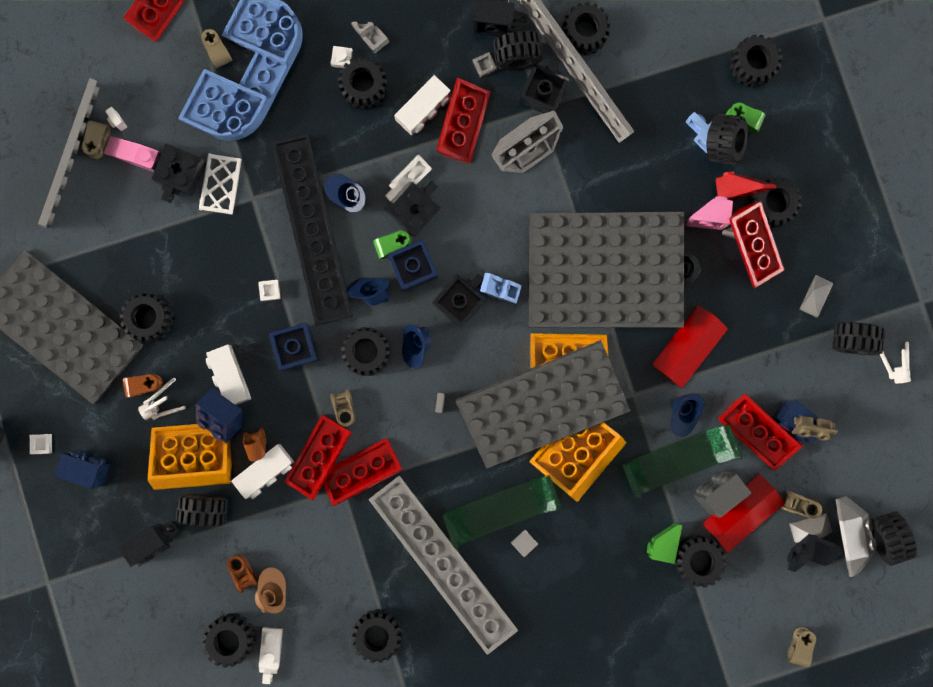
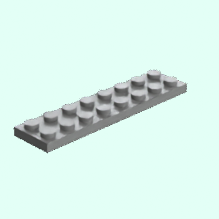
[38,78,99,228]

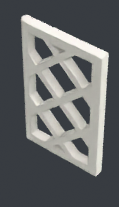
[199,153,242,215]

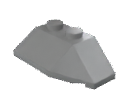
[492,111,563,173]
[835,496,877,577]

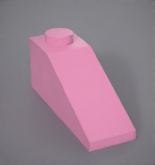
[104,136,161,172]

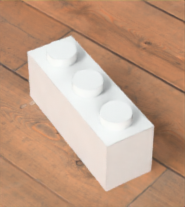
[394,75,451,136]
[206,345,251,405]
[231,444,294,499]

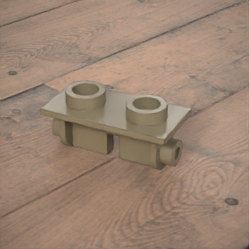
[792,415,838,441]

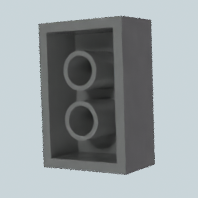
[693,471,751,518]

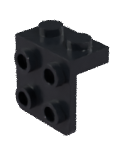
[787,534,844,572]

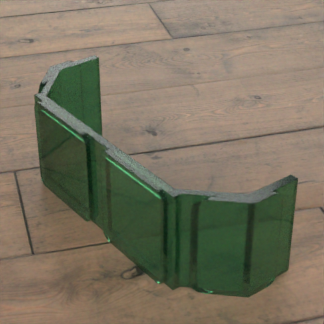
[622,424,743,499]
[442,475,562,549]

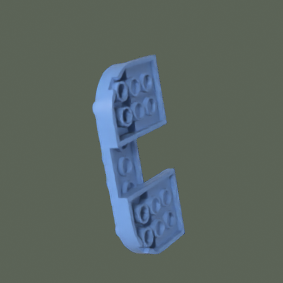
[178,0,303,141]

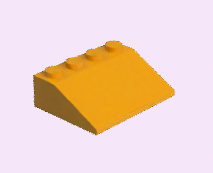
[530,333,608,369]
[529,422,626,502]
[148,424,232,490]

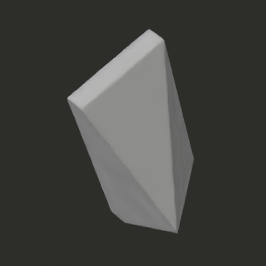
[800,275,833,318]
[789,513,832,543]

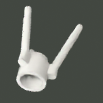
[880,342,911,384]
[138,378,186,420]

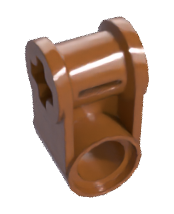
[122,374,163,398]
[243,428,267,461]
[227,553,259,593]

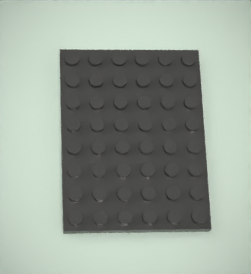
[529,212,684,328]

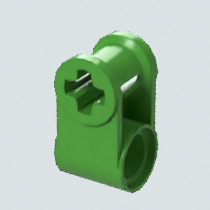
[726,102,766,134]
[373,230,411,259]

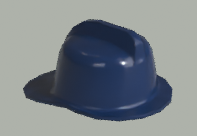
[325,174,367,212]
[347,278,389,306]
[402,324,432,369]
[670,393,705,437]

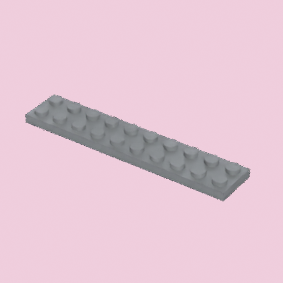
[368,475,518,655]

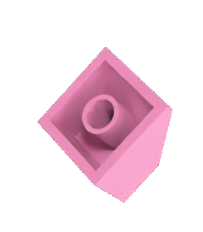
[684,196,733,230]

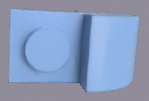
[686,112,711,153]
[480,273,522,304]

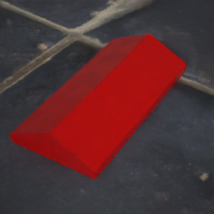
[123,0,185,42]
[436,78,491,163]
[729,201,784,288]
[651,305,728,389]
[718,393,803,471]
[284,415,352,501]
[323,438,403,507]
[701,473,785,553]

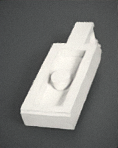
[385,155,432,201]
[259,627,283,684]

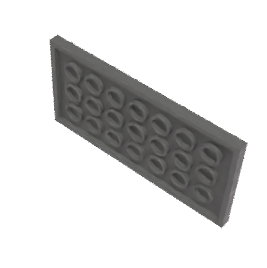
[0,250,144,405]
[456,340,630,468]

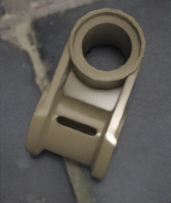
[201,29,233,69]
[82,121,111,160]
[330,389,356,427]
[781,491,822,519]
[787,626,816,667]

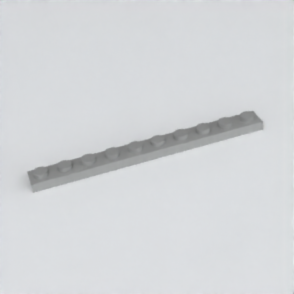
[517,0,634,143]

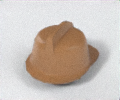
[255,568,286,614]

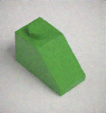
[647,523,682,564]

